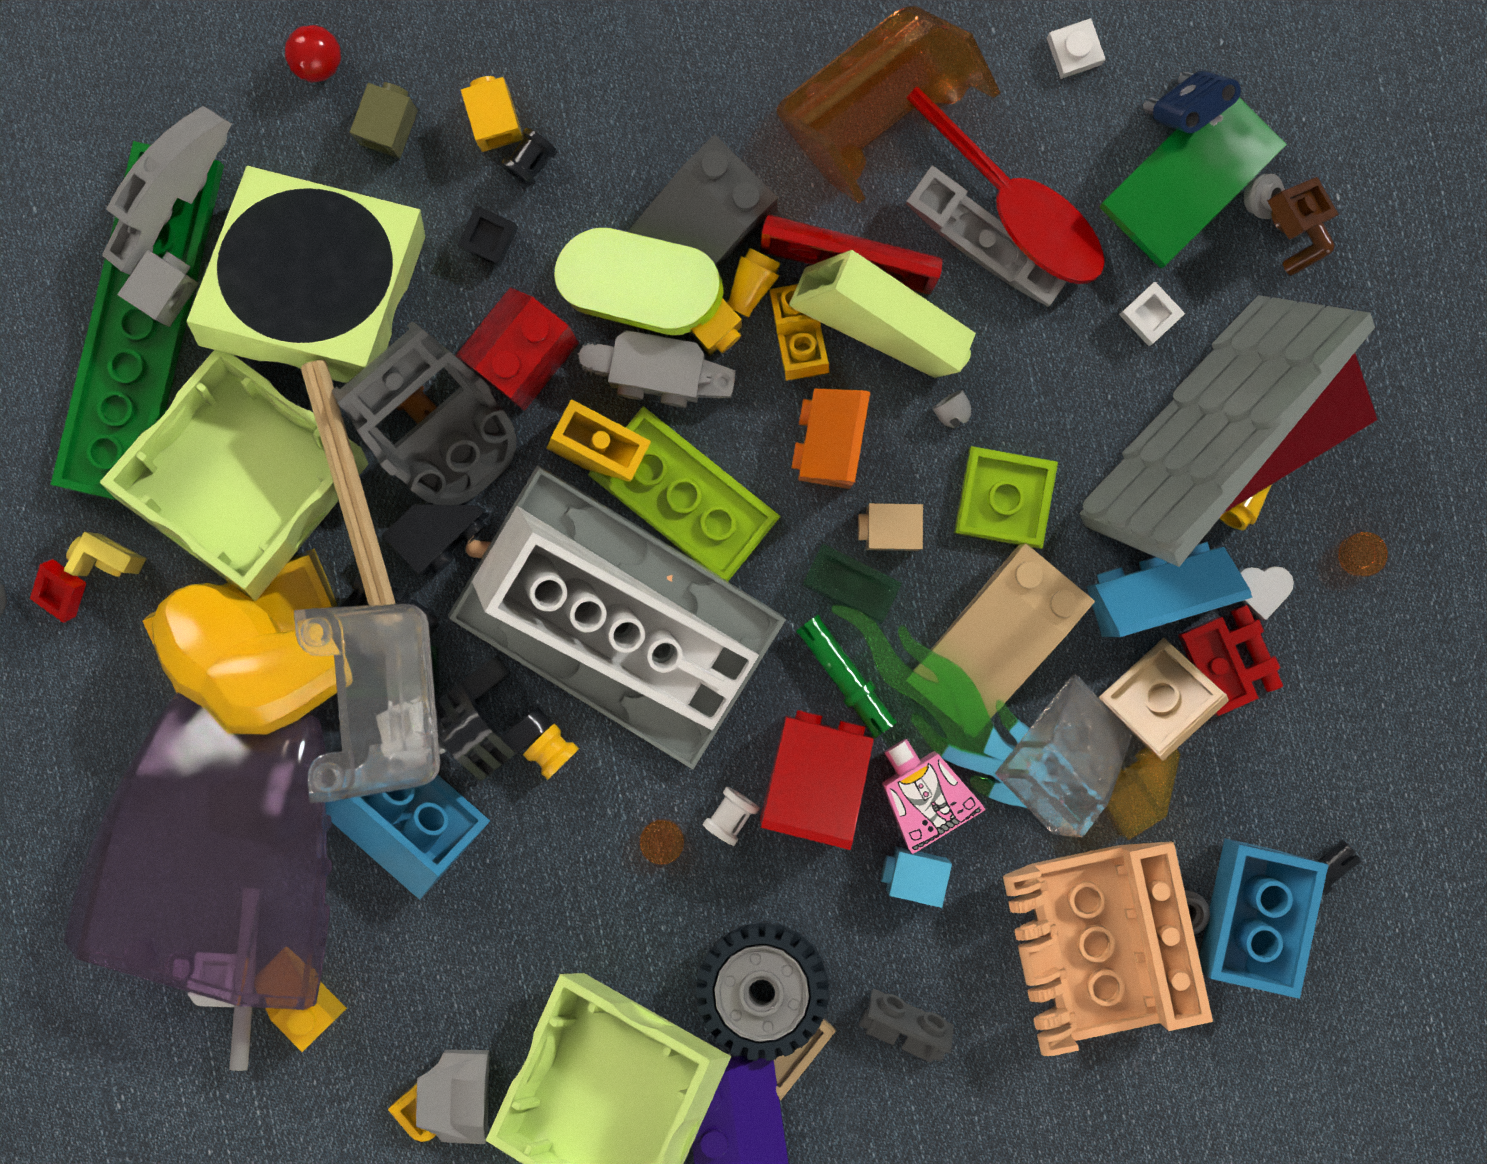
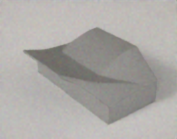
[416,1050,489,1144]

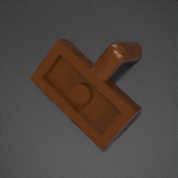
[1267,177,1339,276]

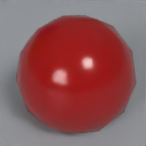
[285,25,341,83]

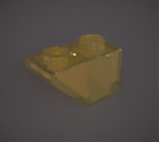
[1091,747,1181,840]

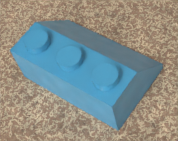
[1087,542,1253,637]
[320,745,490,900]
[1199,838,1328,999]

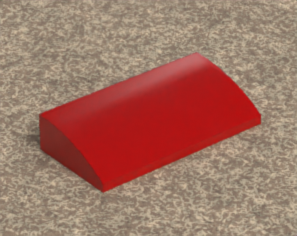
[761,214,943,295]

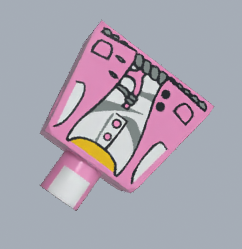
[882,739,985,854]

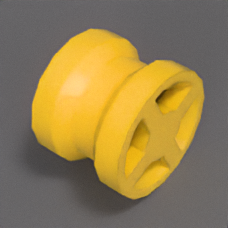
[523,723,579,780]

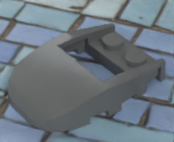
[332,321,516,505]

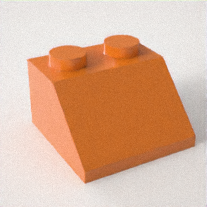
[791,388,870,489]

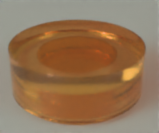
[1338,532,1388,577]
[640,818,684,865]

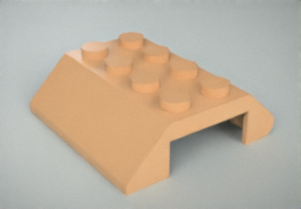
[1003,841,1213,1056]

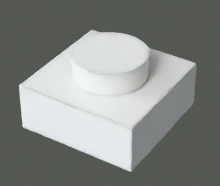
[1047,18,1106,79]
[1119,282,1185,346]

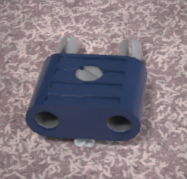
[1143,71,1241,133]

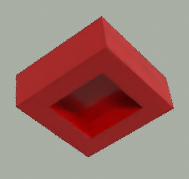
[30,559,86,623]

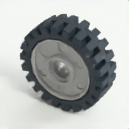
[696,922,829,1061]

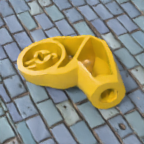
[152,583,350,734]

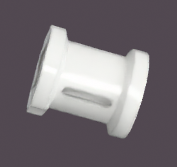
[702,787,760,846]

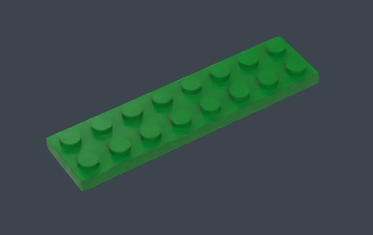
[51,141,224,500]

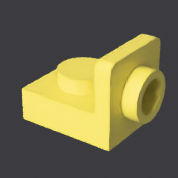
[64,532,147,577]

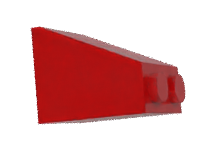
[455,287,579,411]
[760,710,874,850]

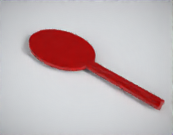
[906,86,1104,284]

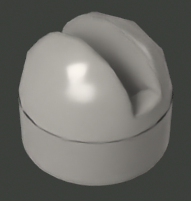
[932,390,971,428]

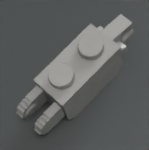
[577,330,736,408]

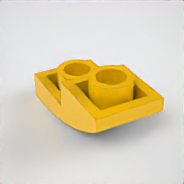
[769,284,829,381]

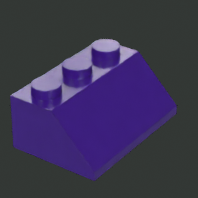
[692,1056,789,1164]

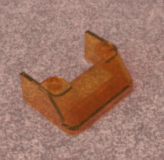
[777,6,1001,204]

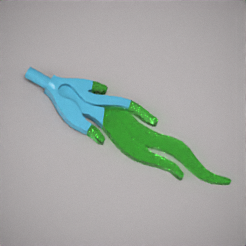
[831,605,1084,835]

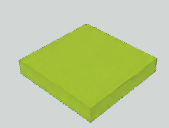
[954,446,1058,549]

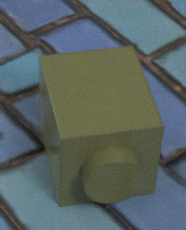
[350,82,418,159]

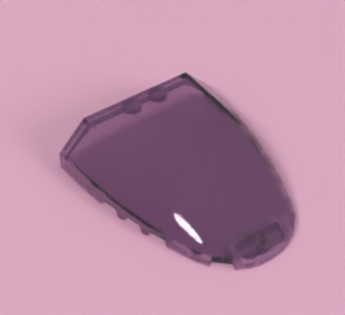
[64,692,332,1010]

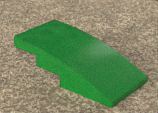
[1099,97,1287,269]

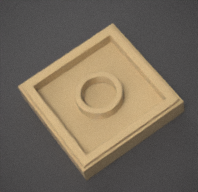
[1099,638,1229,762]

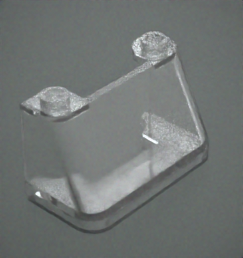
[294,604,440,803]

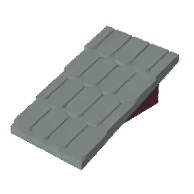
[1079,295,1378,567]

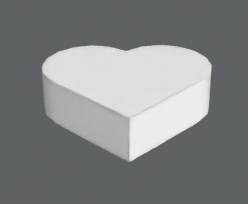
[1239,566,1294,620]

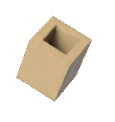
[858,503,923,551]

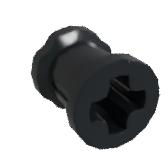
[500,127,557,188]

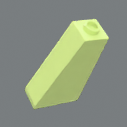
[789,250,976,378]

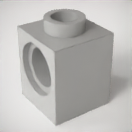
[117,250,199,327]

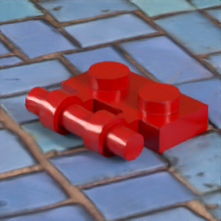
[1178,605,1284,716]

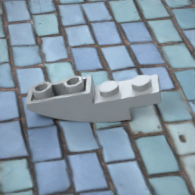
[102,106,232,275]

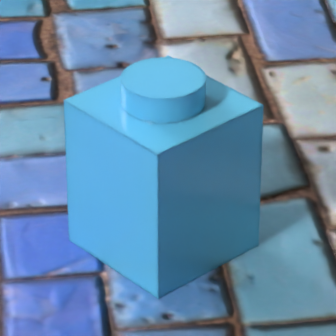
[881,846,952,908]

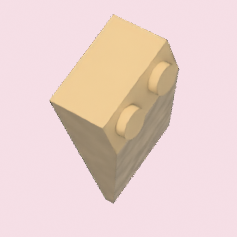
[906,543,1095,737]

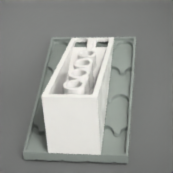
[448,464,786,769]

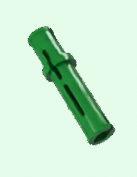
[796,614,897,739]

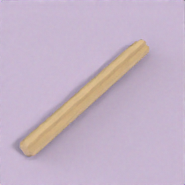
[301,360,399,626]

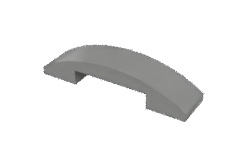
[905,165,1067,307]

